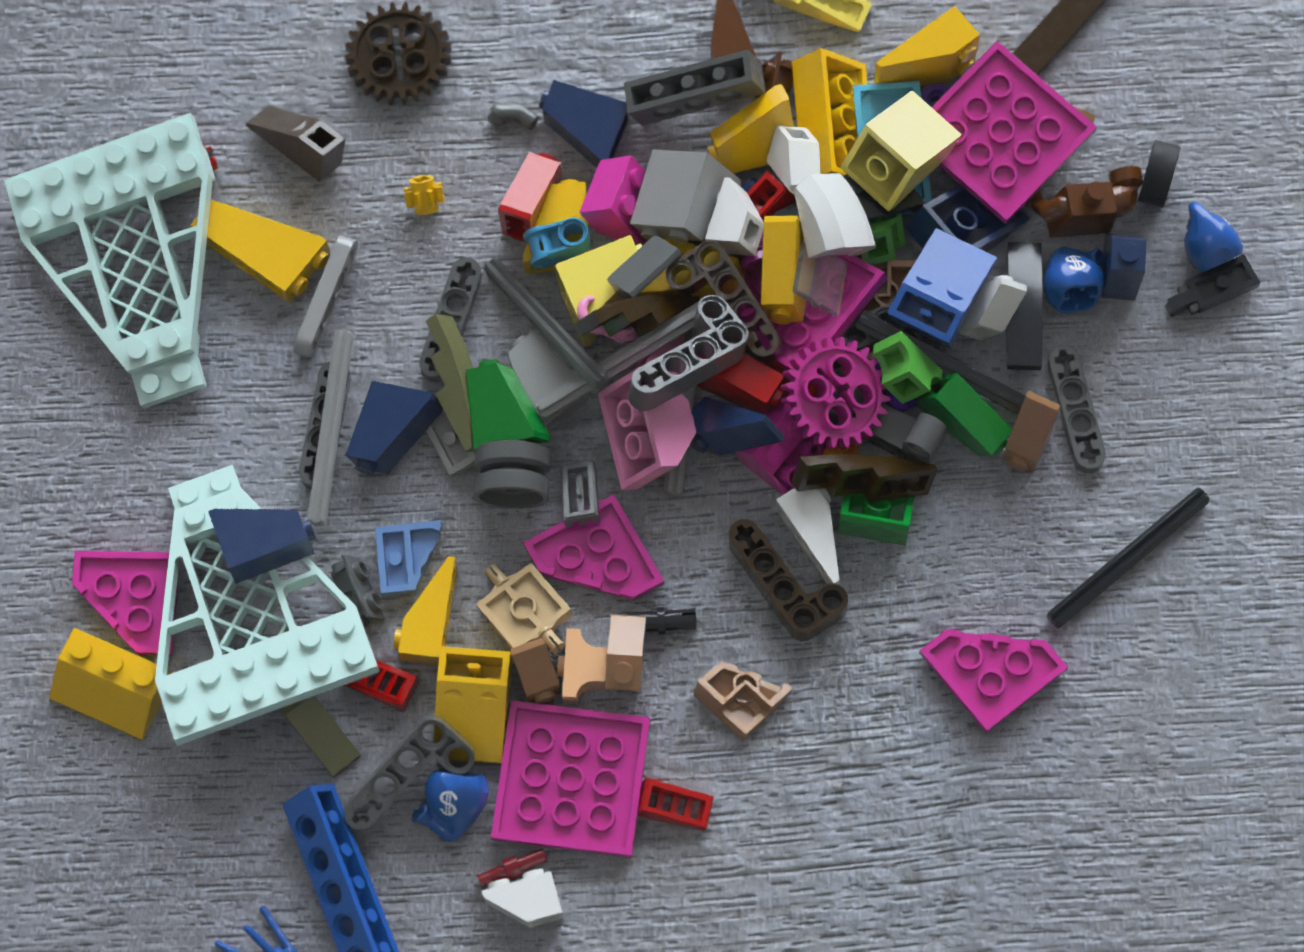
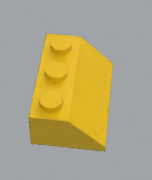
[49,628,171,741]

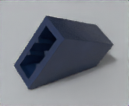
[539,80,630,168]
[1101,233,1147,301]
[346,381,443,475]
[208,509,316,584]

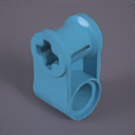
[523,217,591,269]

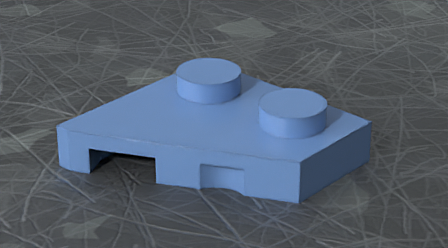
[375,520,443,597]

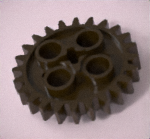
[344,2,452,105]

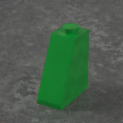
[466,360,551,450]
[915,373,1013,456]

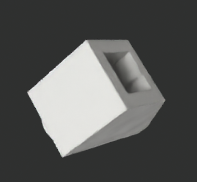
[766,125,821,194]
[705,177,764,256]
[959,275,1027,341]
[482,869,564,928]

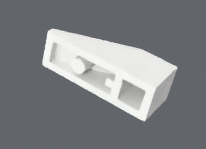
[776,488,840,585]

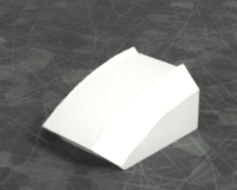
[794,173,876,258]

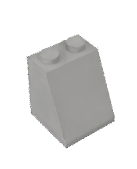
[630,149,742,244]

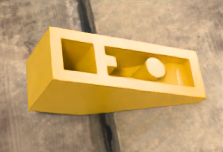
[394,556,458,666]

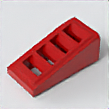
[747,171,796,222]
[343,660,419,713]
[637,777,714,831]

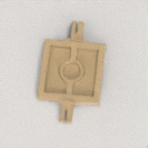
[476,563,574,654]

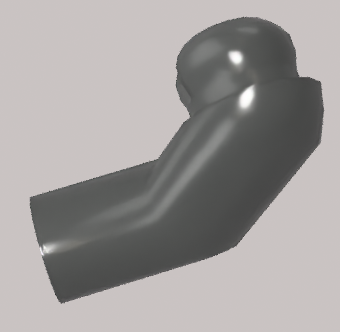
[488,102,539,130]

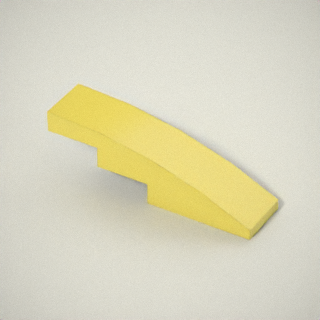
[772,0,872,33]

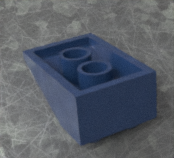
[905,185,1029,252]

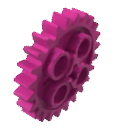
[780,337,891,449]

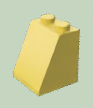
[840,91,962,212]
[555,235,642,347]

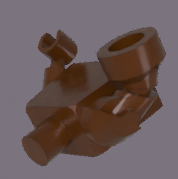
[1024,166,1143,238]

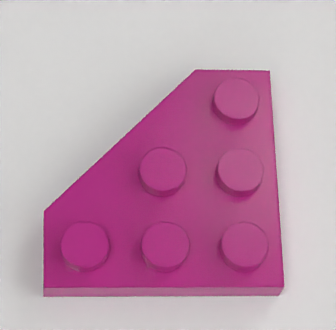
[523,494,664,601]
[72,551,180,656]
[919,629,1068,733]

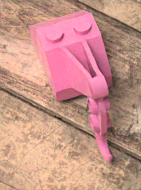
[577,296,696,490]

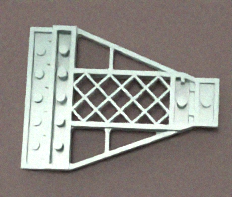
[4,113,216,409]
[155,465,380,746]

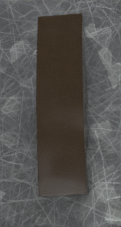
[574,293,700,337]
[791,454,938,502]

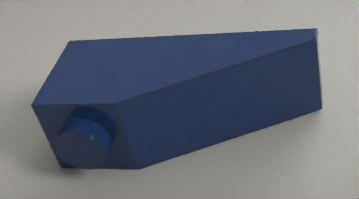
[690,396,785,455]

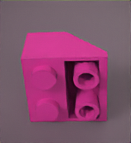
[579,155,648,246]
[734,403,826,495]

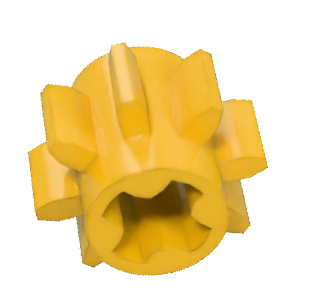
[403,175,445,215]

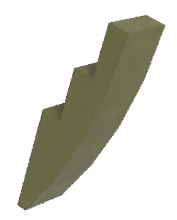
[425,314,475,452]

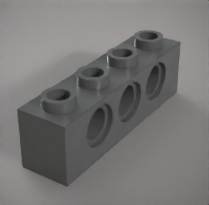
[624,49,766,126]

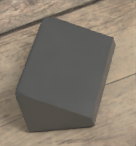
[607,236,682,298]

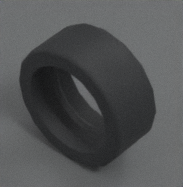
[1138,140,1181,208]

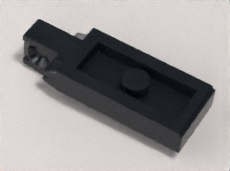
[1165,254,1261,317]

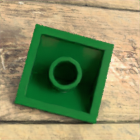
[838,493,915,546]

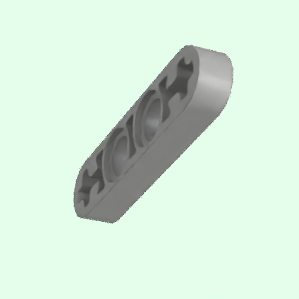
[294,235,358,359]

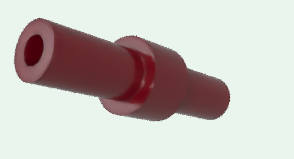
[477,848,548,888]

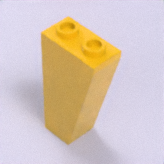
[190,200,330,303]

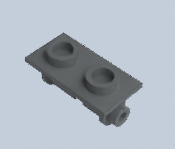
[331,555,385,627]

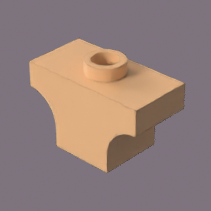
[557,628,607,705]

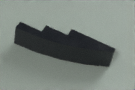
[1006,242,1043,371]

